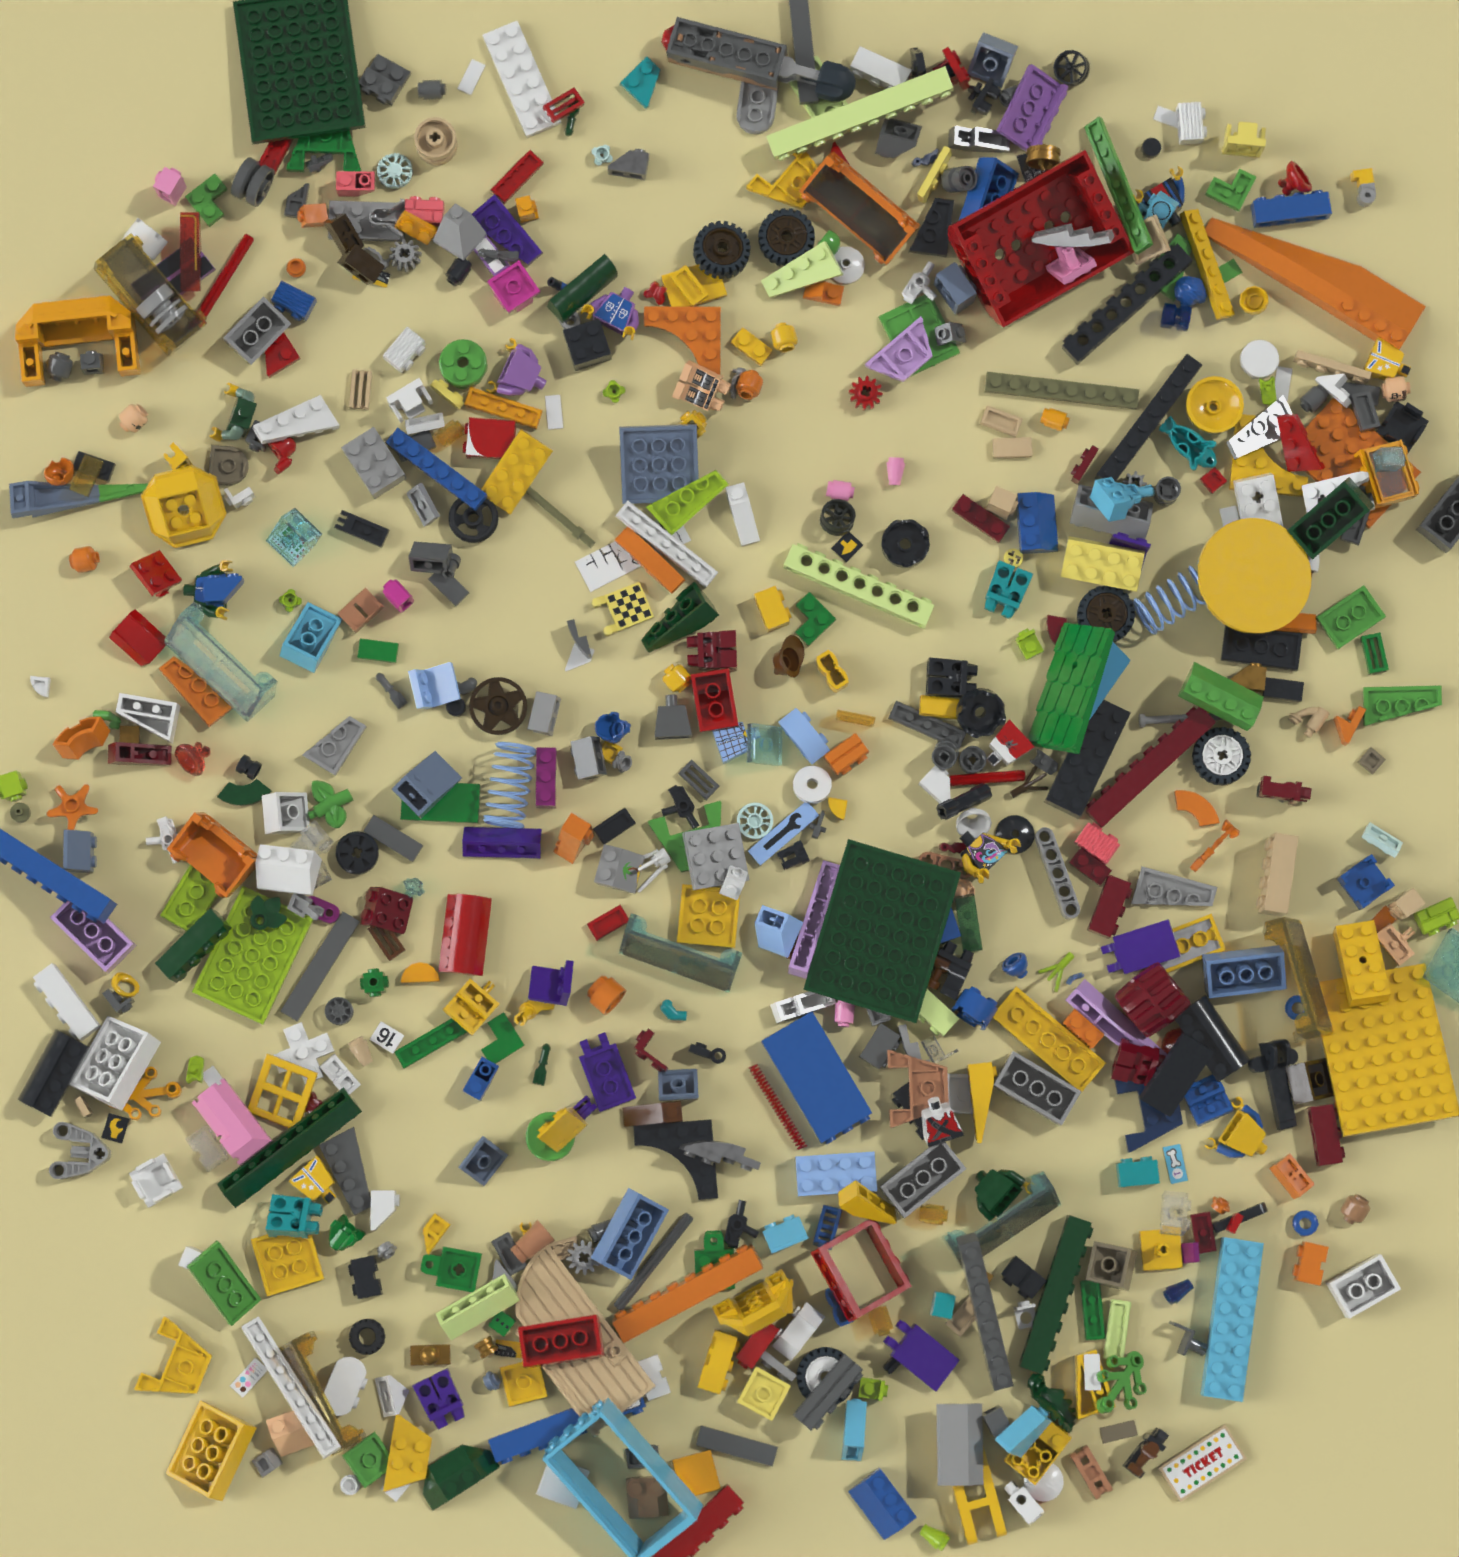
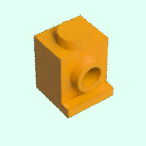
[515,195,539,223]

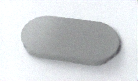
[737,81,779,135]

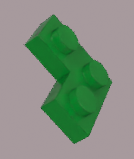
[795,592,836,647]

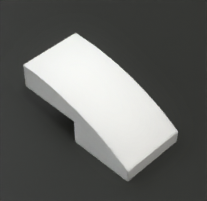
[320,1053,361,1094]

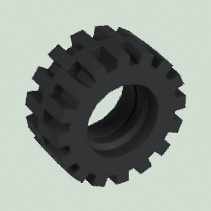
[349,1319,385,1355]

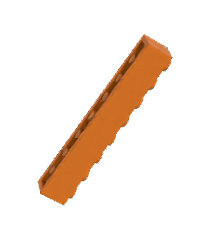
[612,1244,763,1343]

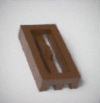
[368,927,406,961]

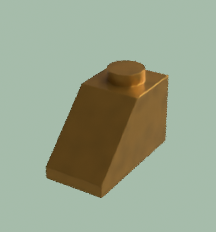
[1230,663,1267,693]

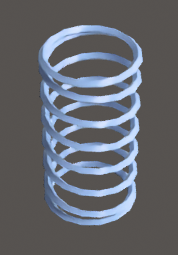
[1133,560,1206,635]
[483,742,536,829]

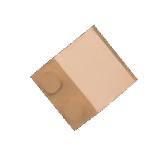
[266,1410,314,1457]

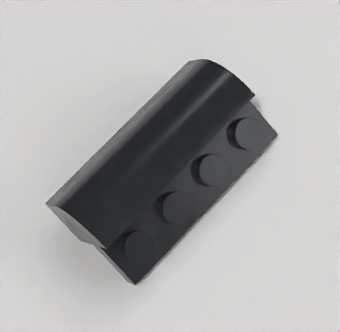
[1175,995,1250,1082]
[18,1029,90,1117]

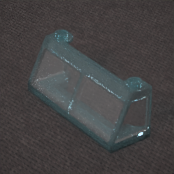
[164,602,278,722]

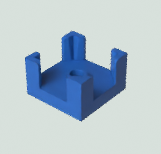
[1337,854,1395,910]

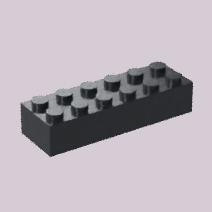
[1044,700,1131,819]

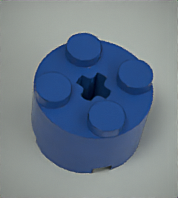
[952,986,998,1030]

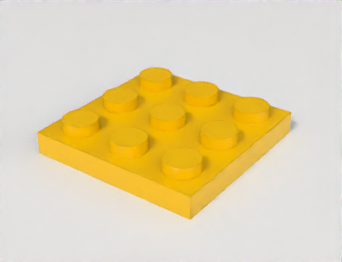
[677,884,740,948]
[251,1234,325,1297]

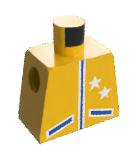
[1363,337,1411,381]
[289,1156,337,1204]

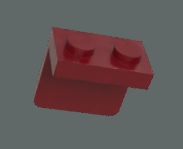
[360,887,413,934]
[634,1028,668,1073]

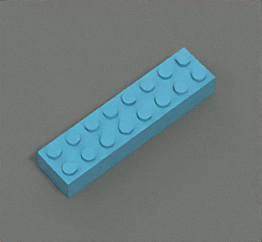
[1200,1237,1264,1402]

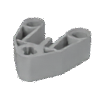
[49,1122,111,1179]

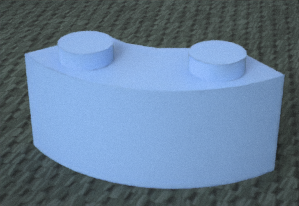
[778,708,830,764]

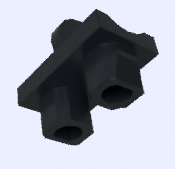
[967,78,1001,115]

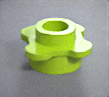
[603,380,625,403]
[279,589,302,612]

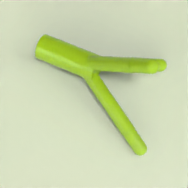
[1038,952,1075,992]

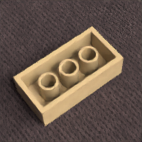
[1256,833,1299,917]

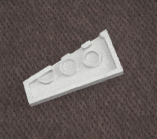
[253,395,339,444]

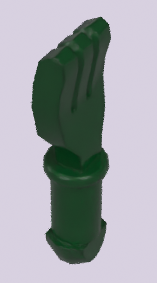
[564,98,580,136]
[533,1043,551,1086]

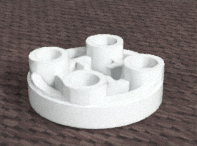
[1240,340,1279,379]

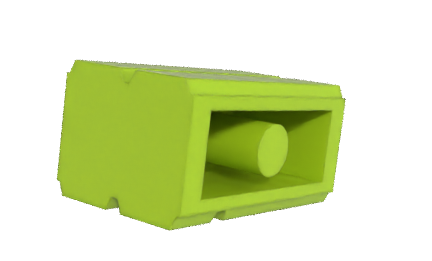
[1413,897,1459,937]

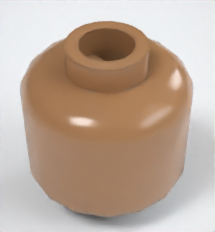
[1341,1194,1370,1224]

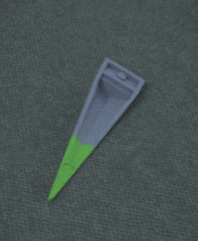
[9,481,148,518]

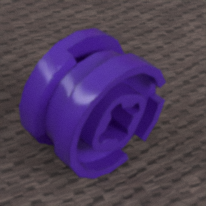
[573,1096,597,1120]

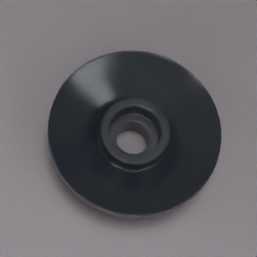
[996,815,1034,854]

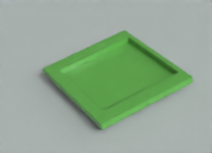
[878,295,960,377]

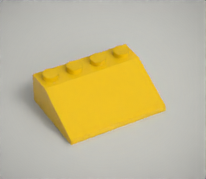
[166,1400,257,1501]

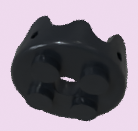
[881,519,930,568]
[956,688,1006,738]

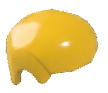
[1240,286,1268,315]

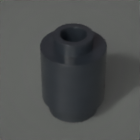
[445,258,472,286]

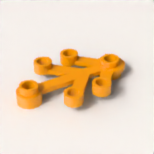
[107,1067,182,1121]

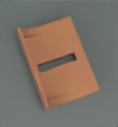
[337,587,384,633]

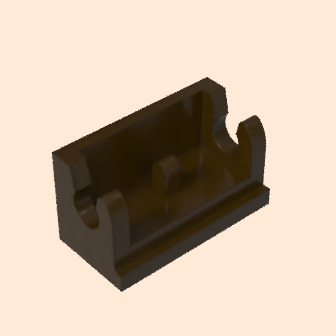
[323,213,364,255]
[337,244,385,285]

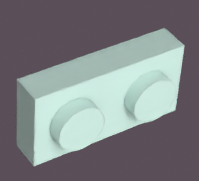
[1362,822,1403,858]

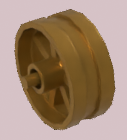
[1026,144,1061,170]

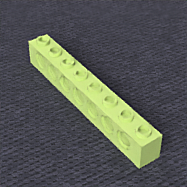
[783,544,935,629]

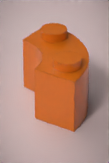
[53,717,110,760]

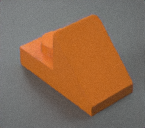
[803,281,844,306]
[1334,706,1366,746]

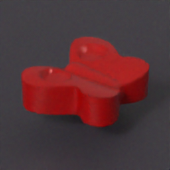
[643,281,667,305]

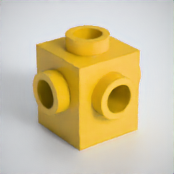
[679,409,707,438]

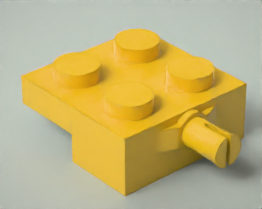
[443,978,499,1035]

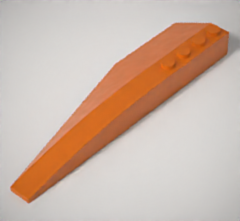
[1205,218,1426,349]

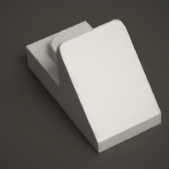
[1315,374,1352,408]

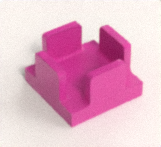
[487,260,541,314]

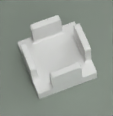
[386,378,433,423]
[129,1154,183,1208]

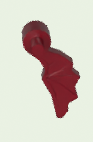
[939,842,967,854]

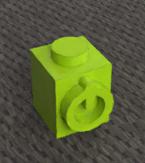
[0,770,28,802]

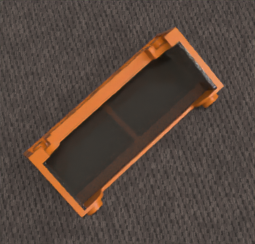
[799,151,921,265]

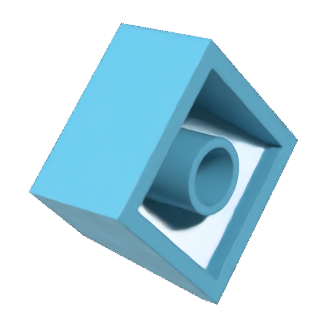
[762,1214,809,1254]

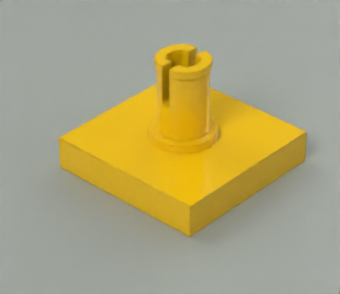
[1139,1228,1183,1271]

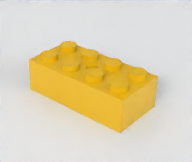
[1333,920,1391,1007]

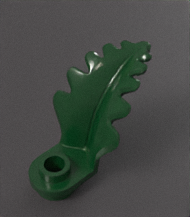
[1027,1373,1076,1433]

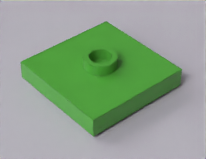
[342,1432,389,1489]

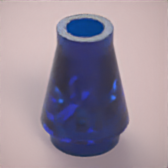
[1163,1279,1194,1305]

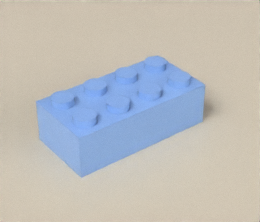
[795,1151,877,1196]

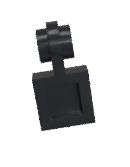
[689,1042,726,1064]

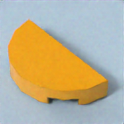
[401,962,440,983]

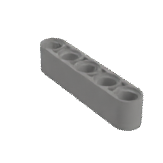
[1035,827,1080,920]

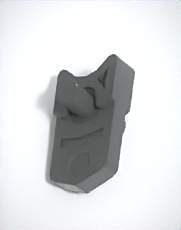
[305,154,333,172]
[1030,749,1058,775]
[809,810,827,839]

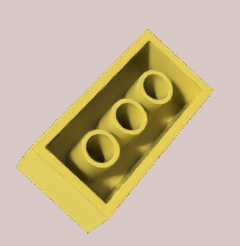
[1061,536,1145,592]

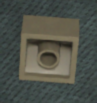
[1086,1241,1137,1291]

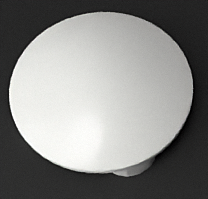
[1024,1463,1064,1502]

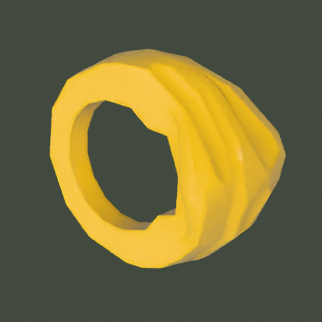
[111,972,140,998]

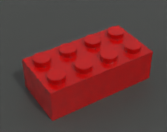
[518,1314,605,1369]

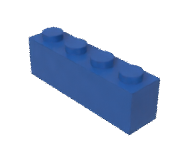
[1250,190,1332,228]

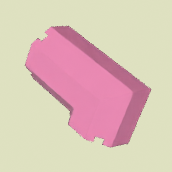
[192,1078,272,1165]

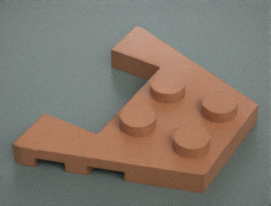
[887,1050,949,1128]

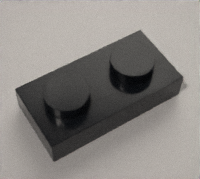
[73,451,116,482]

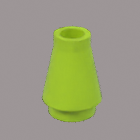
[919,1524,950,1551]

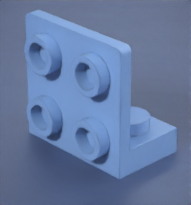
[408,662,461,709]

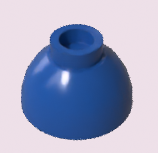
[1002,952,1028,979]

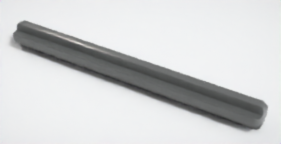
[614,1213,693,1311]

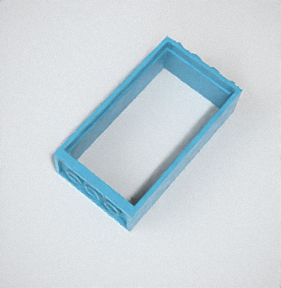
[542,1398,703,1557]

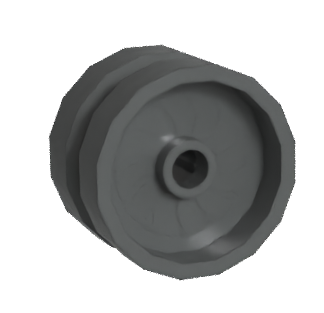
[231,157,275,207]

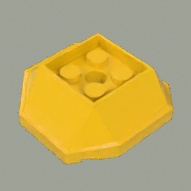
[141,465,226,548]
[712,1269,791,1336]

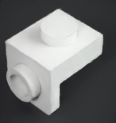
[224,487,256,509]
[719,865,748,900]

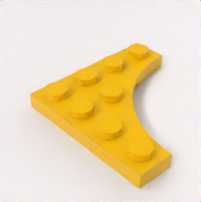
[1229,414,1308,497]

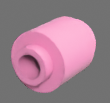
[826,480,855,501]
[834,1000,855,1027]

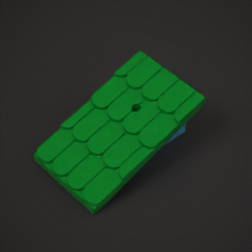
[1028,622,1131,754]

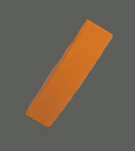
[614,526,685,594]

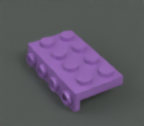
[996,64,1068,151]

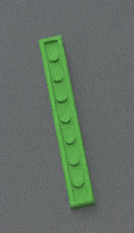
[1084,117,1153,255]

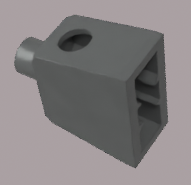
[655,695,692,740]

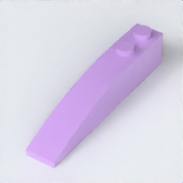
[788,860,840,979]

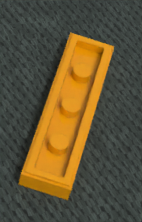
[464,387,543,430]

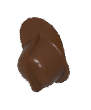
[773,635,805,678]

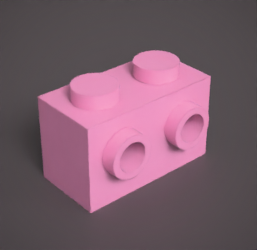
[153,167,187,206]

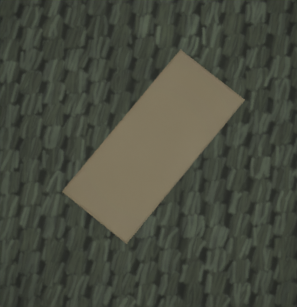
[1100,1420,1138,1443]

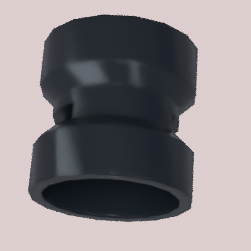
[235,754,262,780]

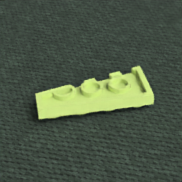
[761,241,844,298]

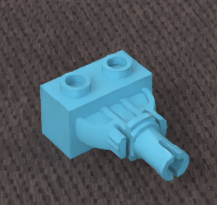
[1090,477,1155,522]

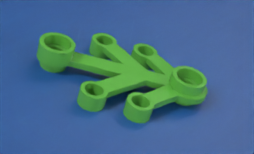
[1096,1351,1147,1414]

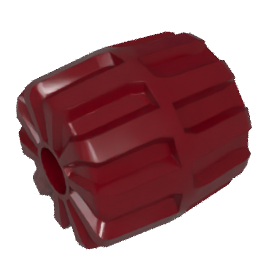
[1115,962,1191,1037]

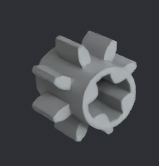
[1122,471,1147,487]

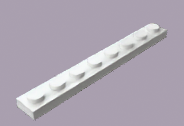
[241,1316,341,1459]

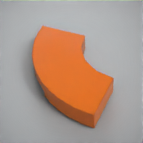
[1174,790,1220,827]

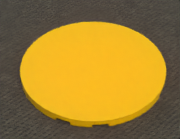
[1198,518,1312,634]

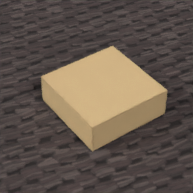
[75,1096,93,1117]

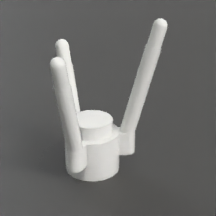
[637,848,671,893]

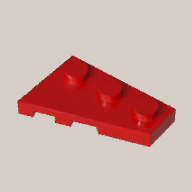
[1277,414,1325,472]

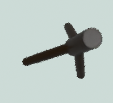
[1010,766,1048,798]

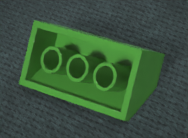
[1178,662,1263,731]

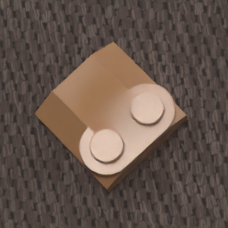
[626,1476,669,1519]

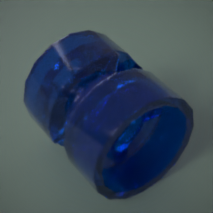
[1160,302,1192,332]

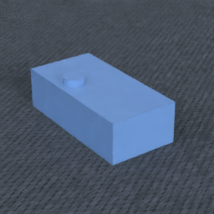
[1202,945,1287,999]
[591,1188,669,1280]

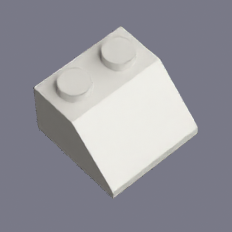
[262,792,310,834]

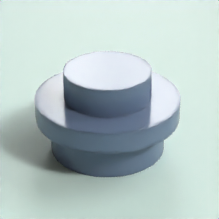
[483,1371,500,1391]

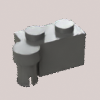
[408,541,461,579]

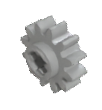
[566,1240,600,1275]

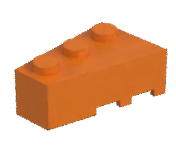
[553,813,594,864]

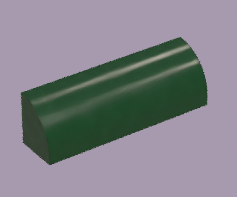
[547,254,618,323]

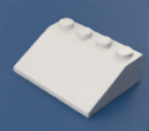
[70,1016,161,1111]

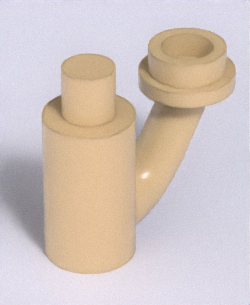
[1288,707,1330,738]

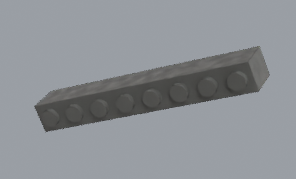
[956,1232,1014,1391]

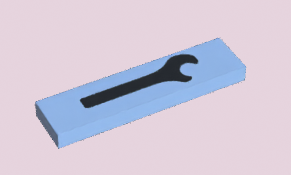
[748,802,819,866]

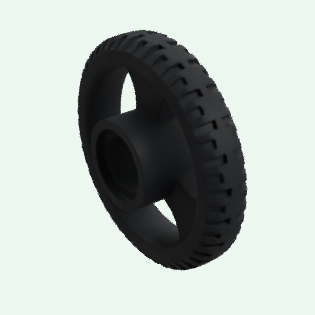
[448,498,499,543]

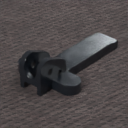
[1248,1039,1298,1130]

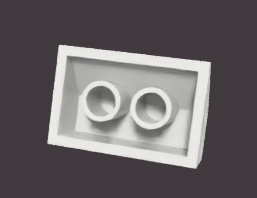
[255,844,322,896]

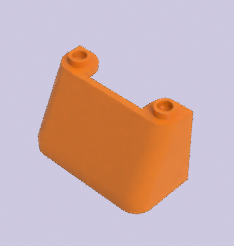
[167,812,257,898]

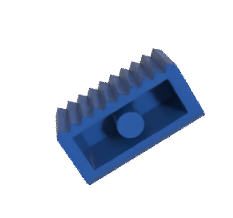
[271,281,317,321]

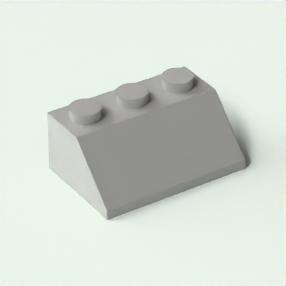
[223,296,291,365]

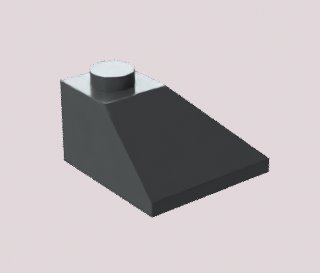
[875,117,922,158]

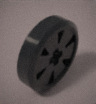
[336,831,379,875]

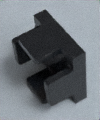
[1376,401,1429,453]

